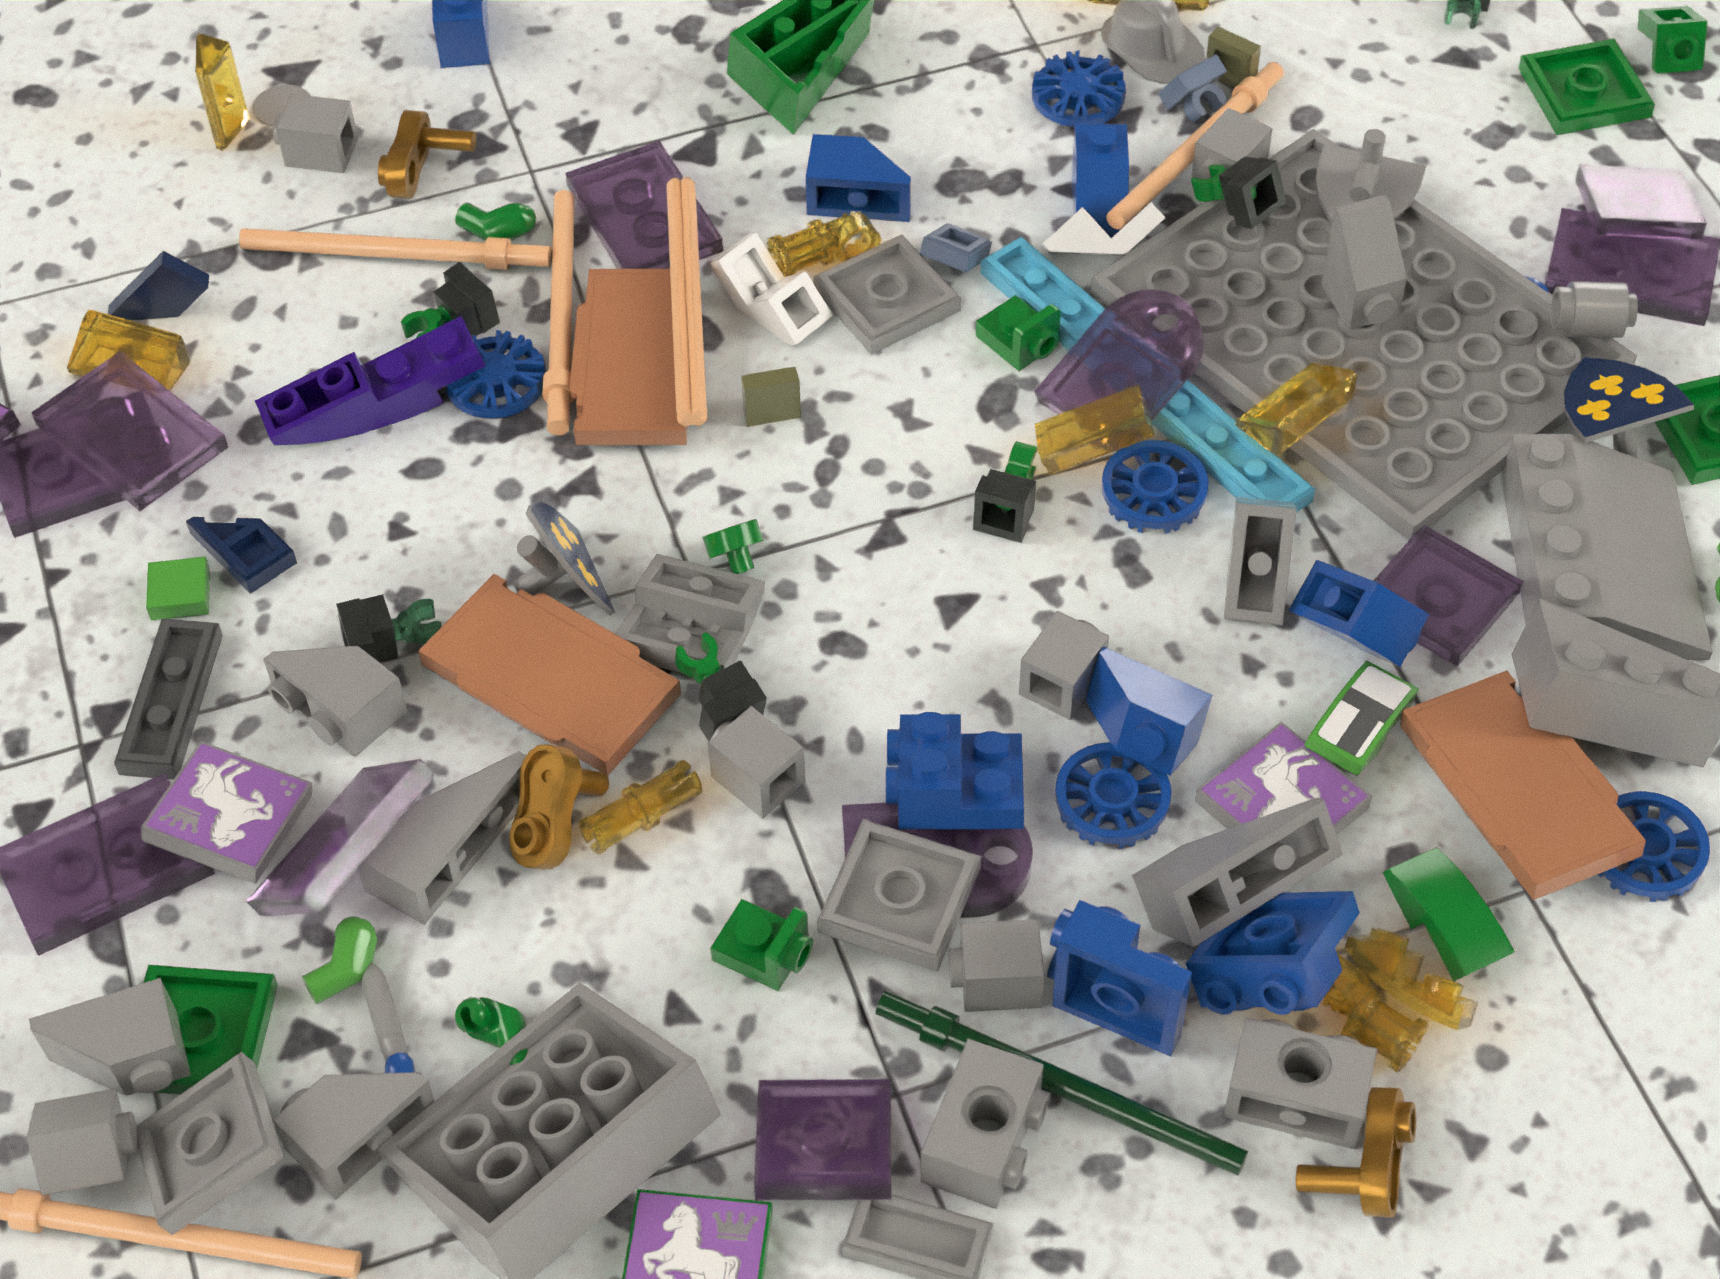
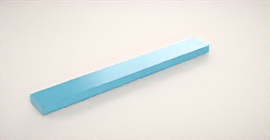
[980,237,1315,513]

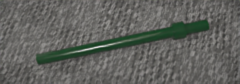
[875,991,1248,1176]

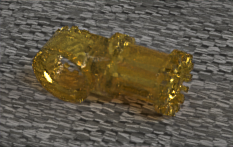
[767,211,881,277]
[1322,955,1429,1073]

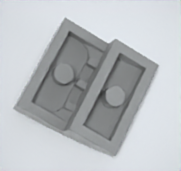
[615,554,765,673]

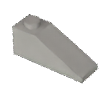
[355,751,526,925]
[1132,797,1343,947]

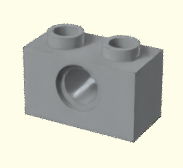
[1223,1017,1377,1149]
[921,1039,1051,1209]

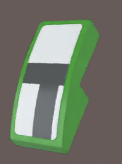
[1305,660,1419,776]

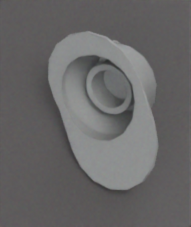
[1101,0,1205,84]

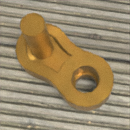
[378,110,477,199]
[509,744,609,870]
[1296,1087,1416,1218]

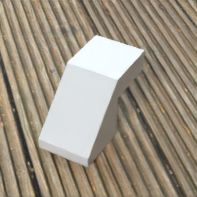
[1042,202,1165,256]
[709,232,833,346]

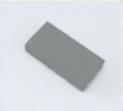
[842,1193,993,1279]

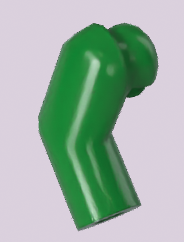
[455,997,528,1065]

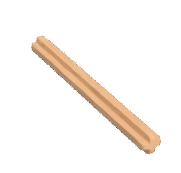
[667,177,707,427]

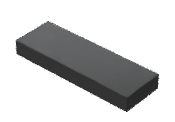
[114,618,223,780]

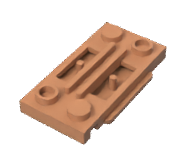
[569,269,688,445]
[418,574,681,776]
[1400,670,1646,900]

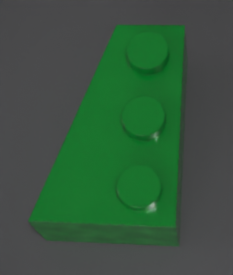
[726,0,874,135]

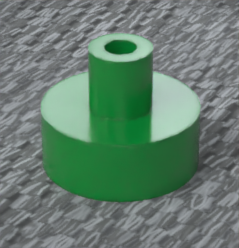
[702,519,764,574]

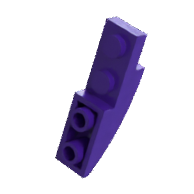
[255,316,486,445]

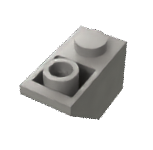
[263,646,408,757]

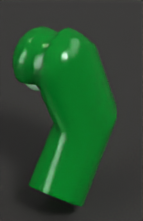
[455,202,536,241]

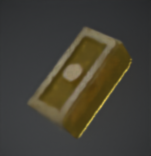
[195,33,250,151]
[67,310,190,400]
[1235,363,1357,457]
[1035,385,1156,475]

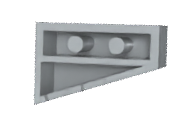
[1511,598,1720,767]

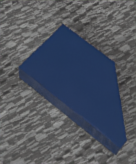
[107,251,209,322]
[186,517,297,594]

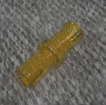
[579,760,702,855]

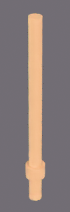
[1106,62,1284,230]
[542,190,575,435]
[239,228,552,270]
[0,1188,362,1279]

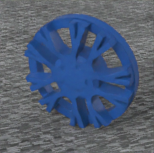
[1032,51,1126,127]
[445,330,546,419]
[1102,440,1209,534]
[1055,742,1171,849]
[1598,791,1710,902]

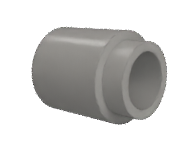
[1551,281,1638,338]

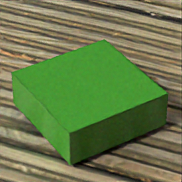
[146,556,210,620]

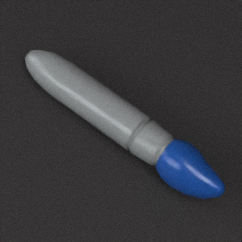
[362,963,415,1073]

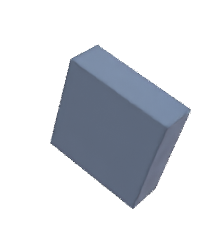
[920,223,992,273]

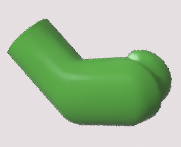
[302,916,377,1005]

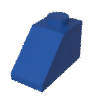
[432,0,490,68]
[1072,124,1129,238]
[805,134,911,222]
[1288,559,1430,667]
[1085,647,1213,776]

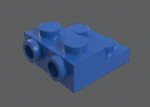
[886,712,1024,829]
[1185,891,1360,1015]
[1047,900,1192,1057]

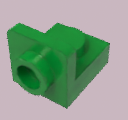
[1637,6,1707,73]
[975,295,1061,371]
[710,899,813,991]

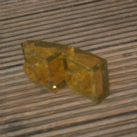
[1345,927,1479,1030]

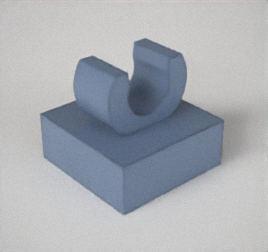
[1158,54,1227,123]

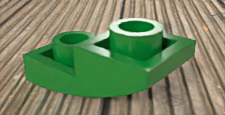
[1382,847,1515,982]

